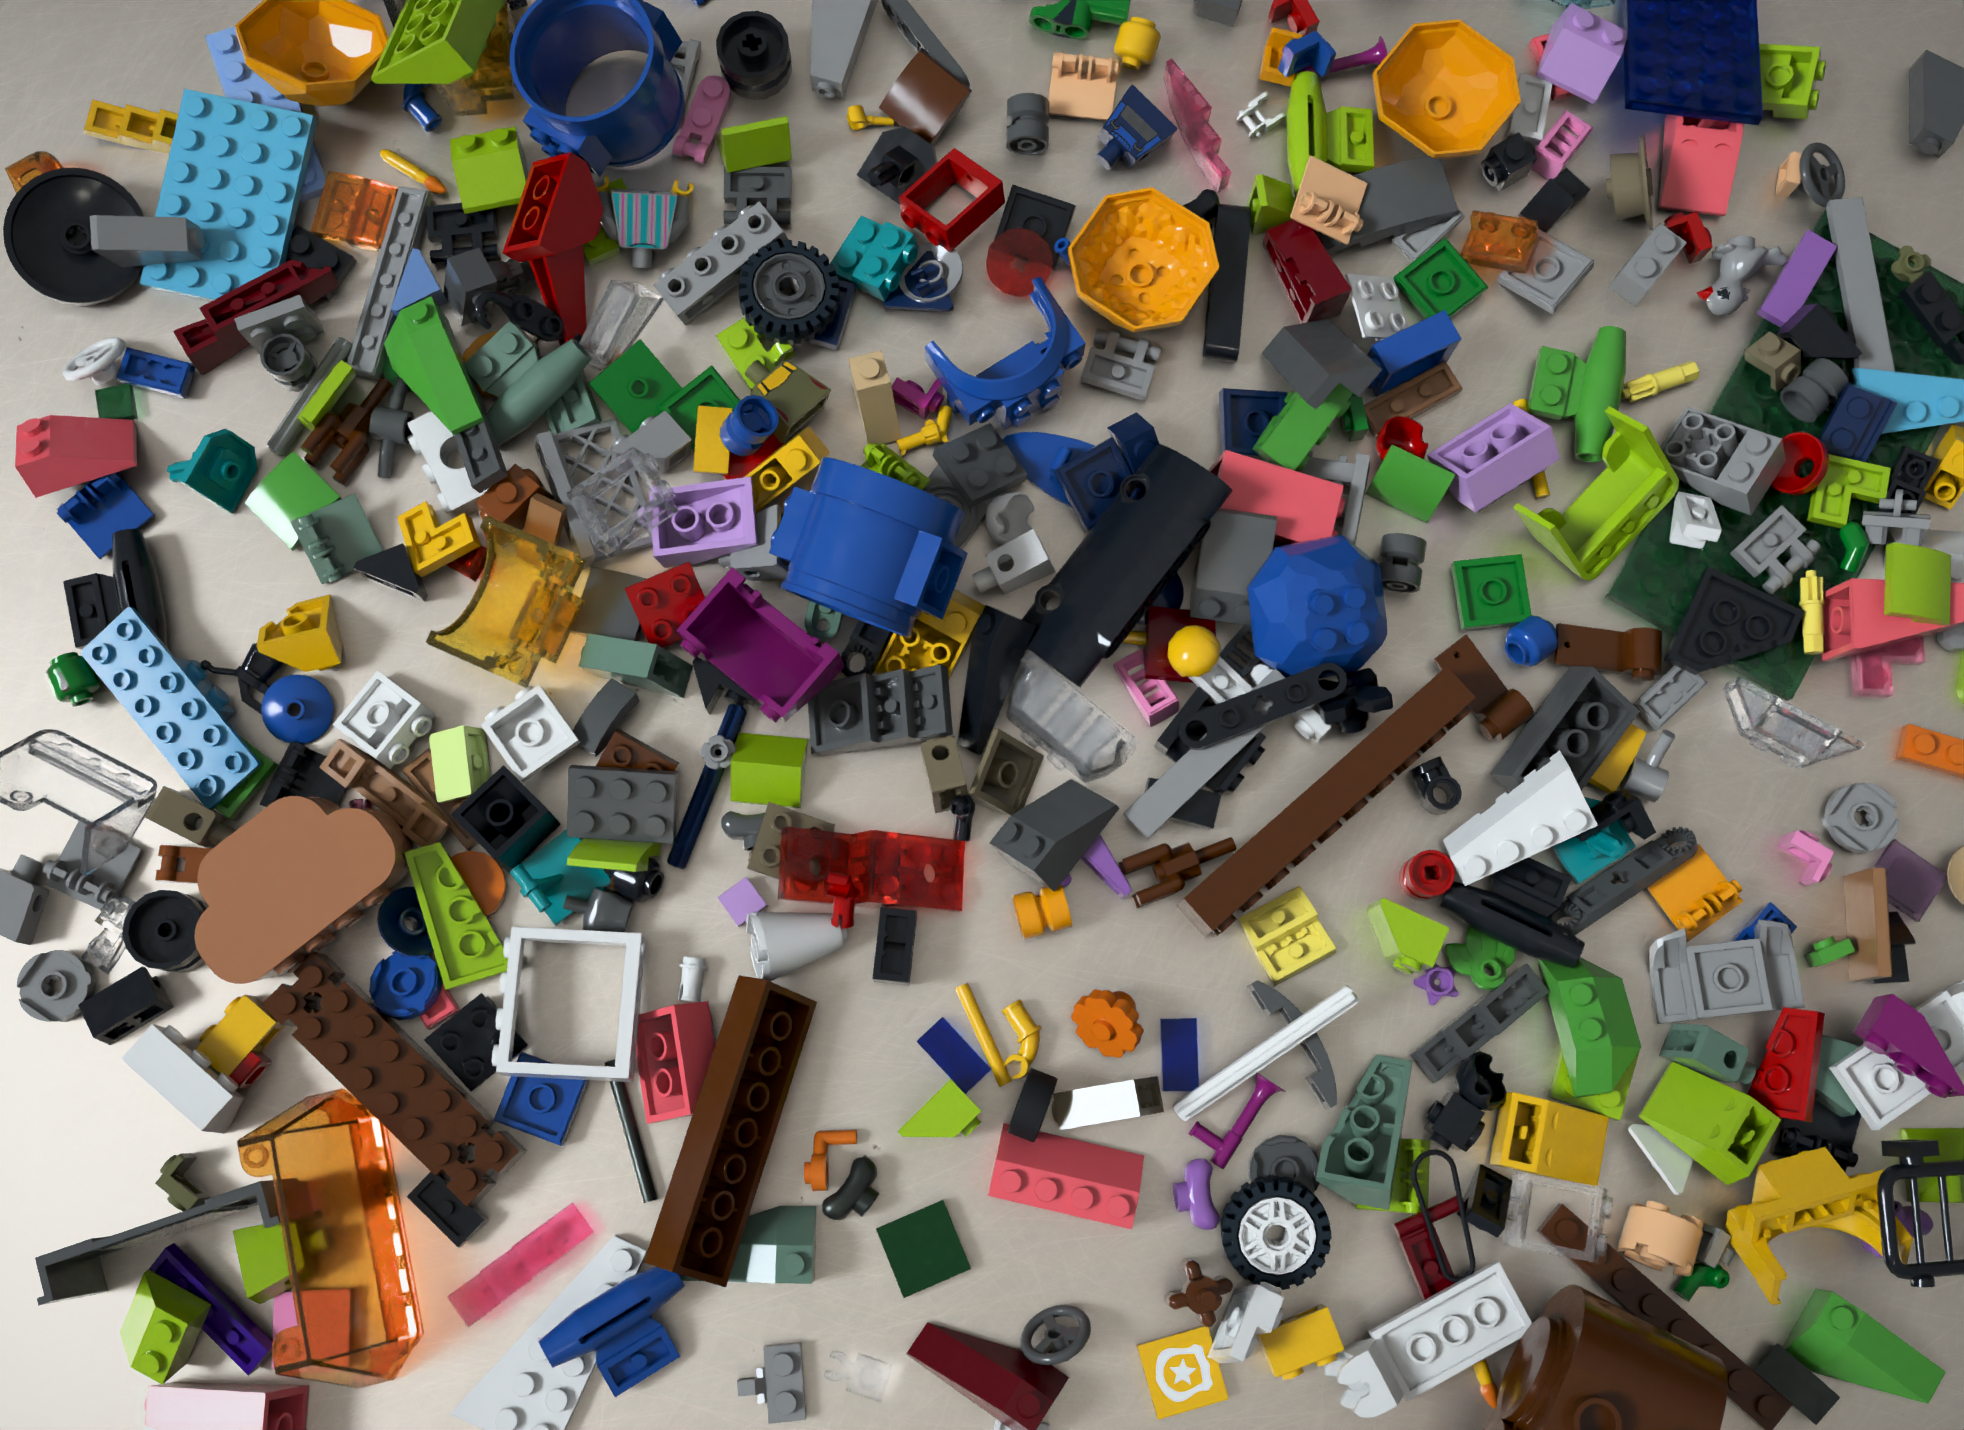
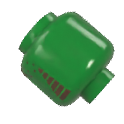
[45,652,101,707]

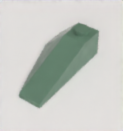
[1316,1054,1412,1210]
[679,1206,816,1284]

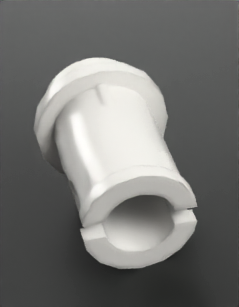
[677,957,707,1002]

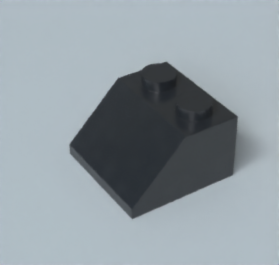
[451,765,561,873]

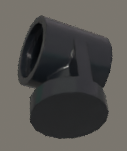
[1409,756,1462,815]

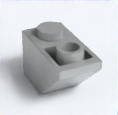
[611,411,692,474]

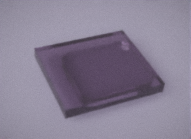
[1874,839,1947,922]

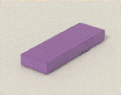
[1757,230,1837,327]

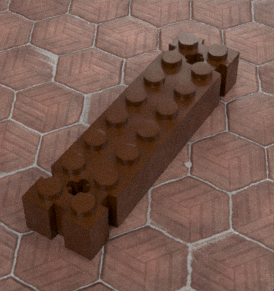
[261,951,527,1207]

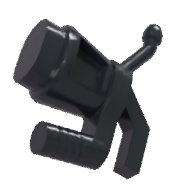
[200,643,292,714]

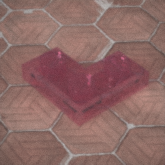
[1851,637,1925,698]

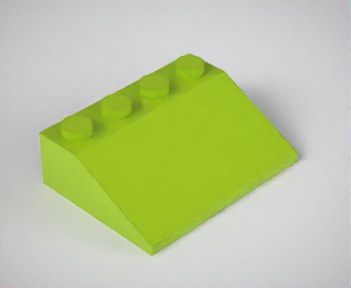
[371,0,505,84]

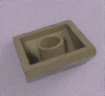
[968,728,1044,817]

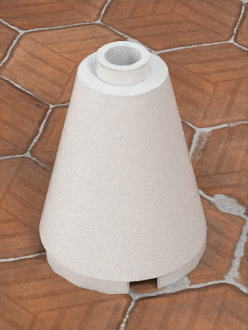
[746,912,848,981]

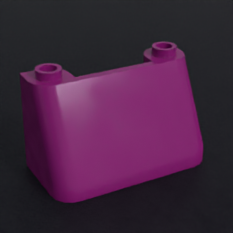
[676,567,845,723]

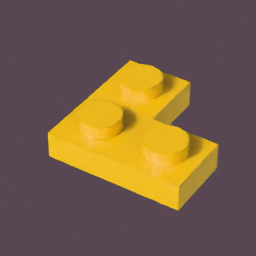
[397,501,481,577]

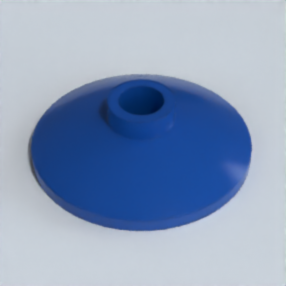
[261,675,334,744]

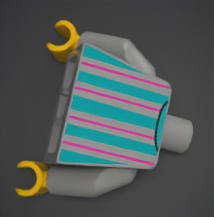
[596,175,694,268]

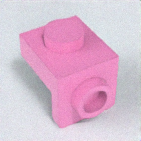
[1777,830,1834,886]

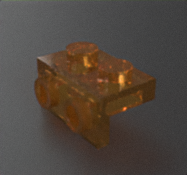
[1460,210,1539,274]

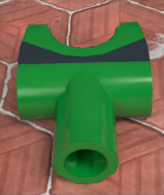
[1029,0,1131,40]

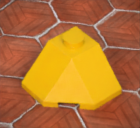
[256,594,343,672]

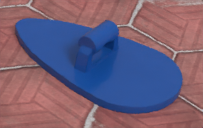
[1003,432,1095,508]

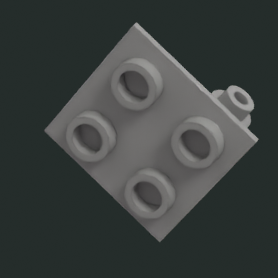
[43,820,143,914]

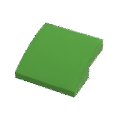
[1365,445,1455,523]
[245,451,341,551]

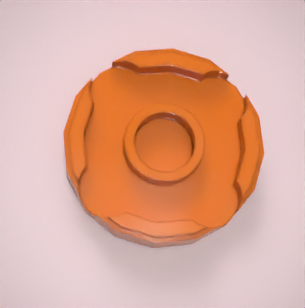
[451,850,508,917]

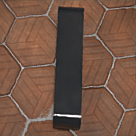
[1203,204,1251,363]

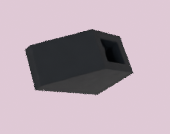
[1774,303,1862,360]

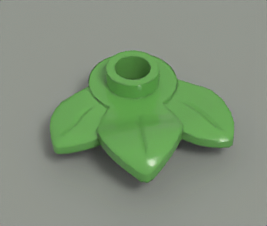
[1445,927,1516,990]

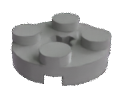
[1822,782,1899,854]
[17,950,97,1022]

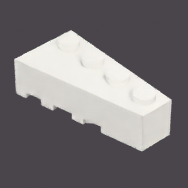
[1443,750,1598,886]

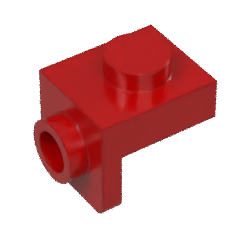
[1664,211,1713,264]

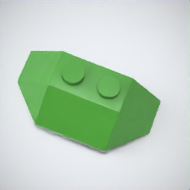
[1538,957,1641,1098]

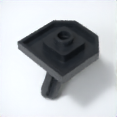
[857,127,937,205]

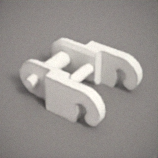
[1237,91,1286,138]

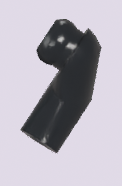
[950,795,975,841]

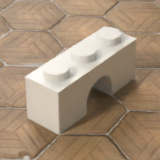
[407,411,489,517]

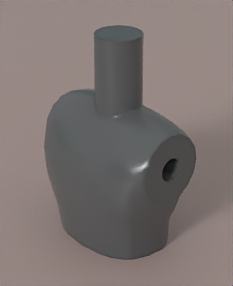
[563,887,634,932]

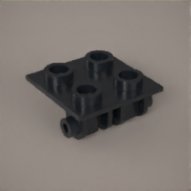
[260,741,345,807]
[424,993,528,1091]
[1773,1099,1861,1172]

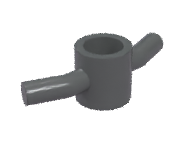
[369,376,415,478]

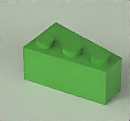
[1252,382,1353,472]

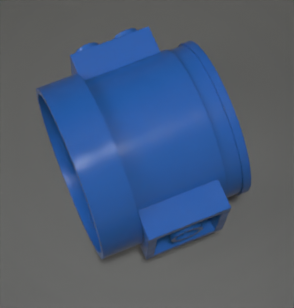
[510,0,685,177]
[769,457,968,638]

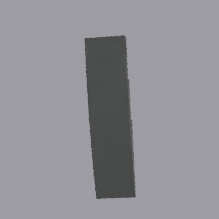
[1410,964,1550,1083]

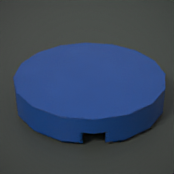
[369,951,442,1020]

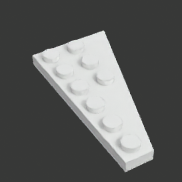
[450,1235,648,1430]

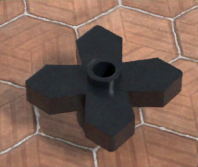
[1318,668,1393,733]

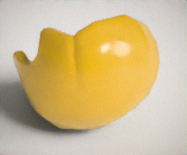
[1167,625,1221,677]

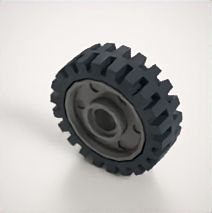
[739,240,840,345]

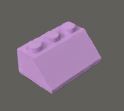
[1427,403,1560,512]

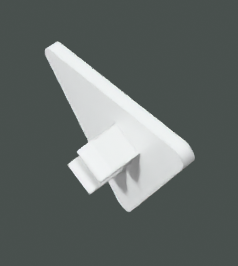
[1628,1124,1693,1195]

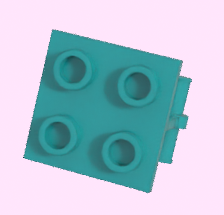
[510,829,611,926]

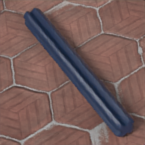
[667,704,747,869]

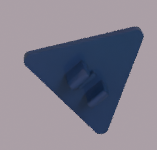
[882,251,954,312]

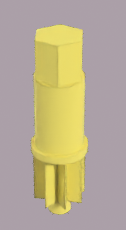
[1621,361,1699,403]
[1799,570,1825,655]

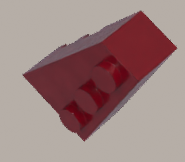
[1262,220,1352,324]

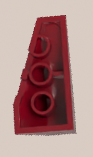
[906,1322,1069,1430]

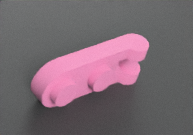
[672,75,731,165]

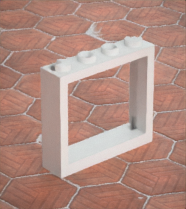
[492,927,646,1082]

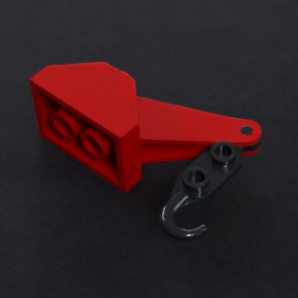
[474,152,604,348]

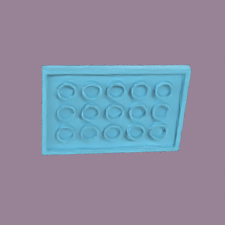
[140,89,318,301]

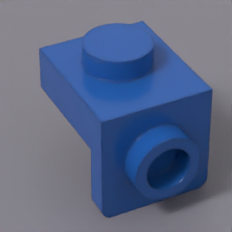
[1278,30,1336,77]

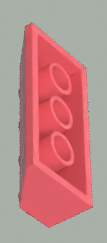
[987,1123,1144,1229]

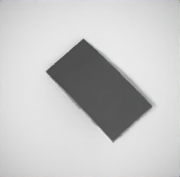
[1318,156,1460,255]
[808,664,953,755]

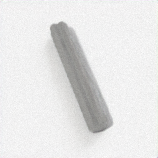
[267,337,352,456]

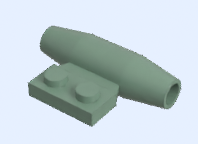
[464,321,592,447]

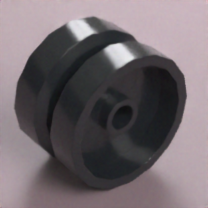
[716,11,792,100]
[122,890,209,973]

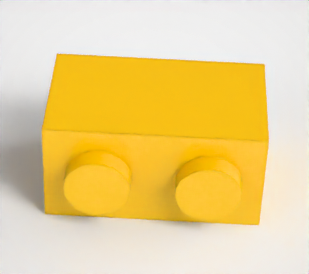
[196,994,286,1076]
[1256,1304,1345,1380]

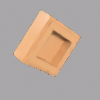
[1775,151,1802,198]

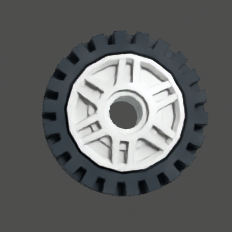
[1220,1175,1331,1290]

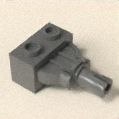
[443,248,536,326]

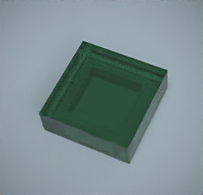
[95,383,138,420]

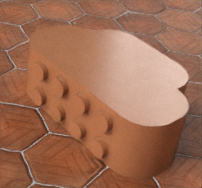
[195,796,412,984]

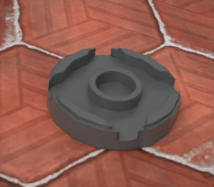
[1248,1135,1320,1193]

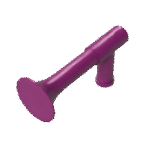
[1295,36,1387,77]
[1189,1073,1286,1169]

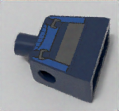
[1096,84,1178,170]

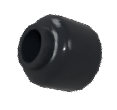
[608,857,664,902]

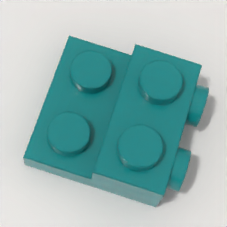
[830,216,919,302]

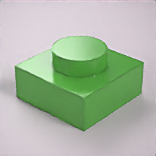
[1804,936,1855,968]

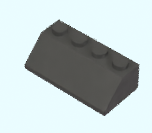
[1490,666,1640,792]

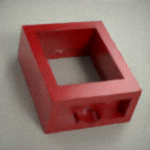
[898,148,1005,252]

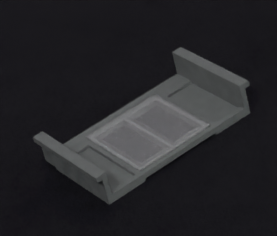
[35,1179,321,1306]

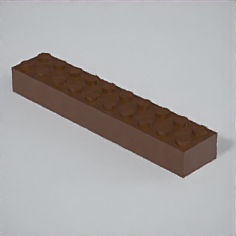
[1177,666,1476,937]

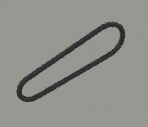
[1411,1149,1476,1283]

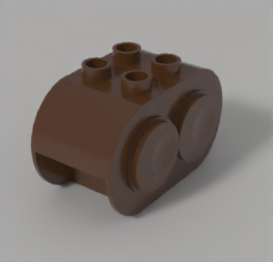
[1483,1284,1728,1430]

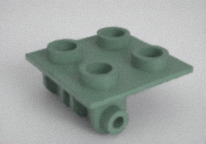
[290,493,383,584]

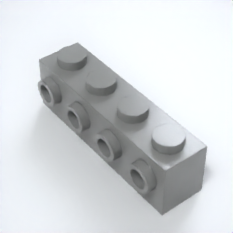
[653,201,789,325]

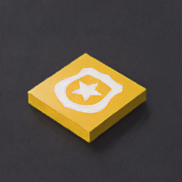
[1136,1325,1229,1420]

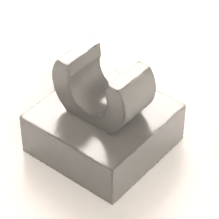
[1695,1223,1735,1268]

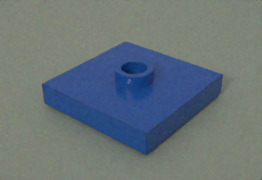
[493,1052,588,1146]

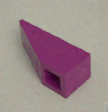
[1854,994,1964,1098]

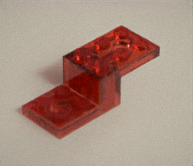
[778,827,965,912]

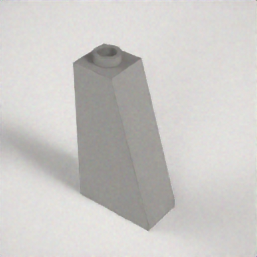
[810,0,878,99]

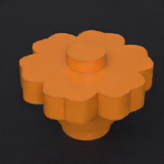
[1071,989,1144,1058]

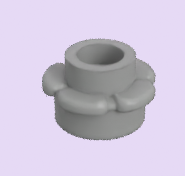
[701,735,736,770]

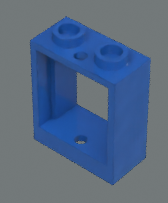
[1367,310,1461,397]

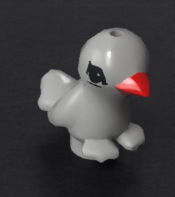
[1696,236,1787,316]

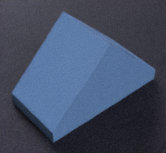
[391,248,448,318]

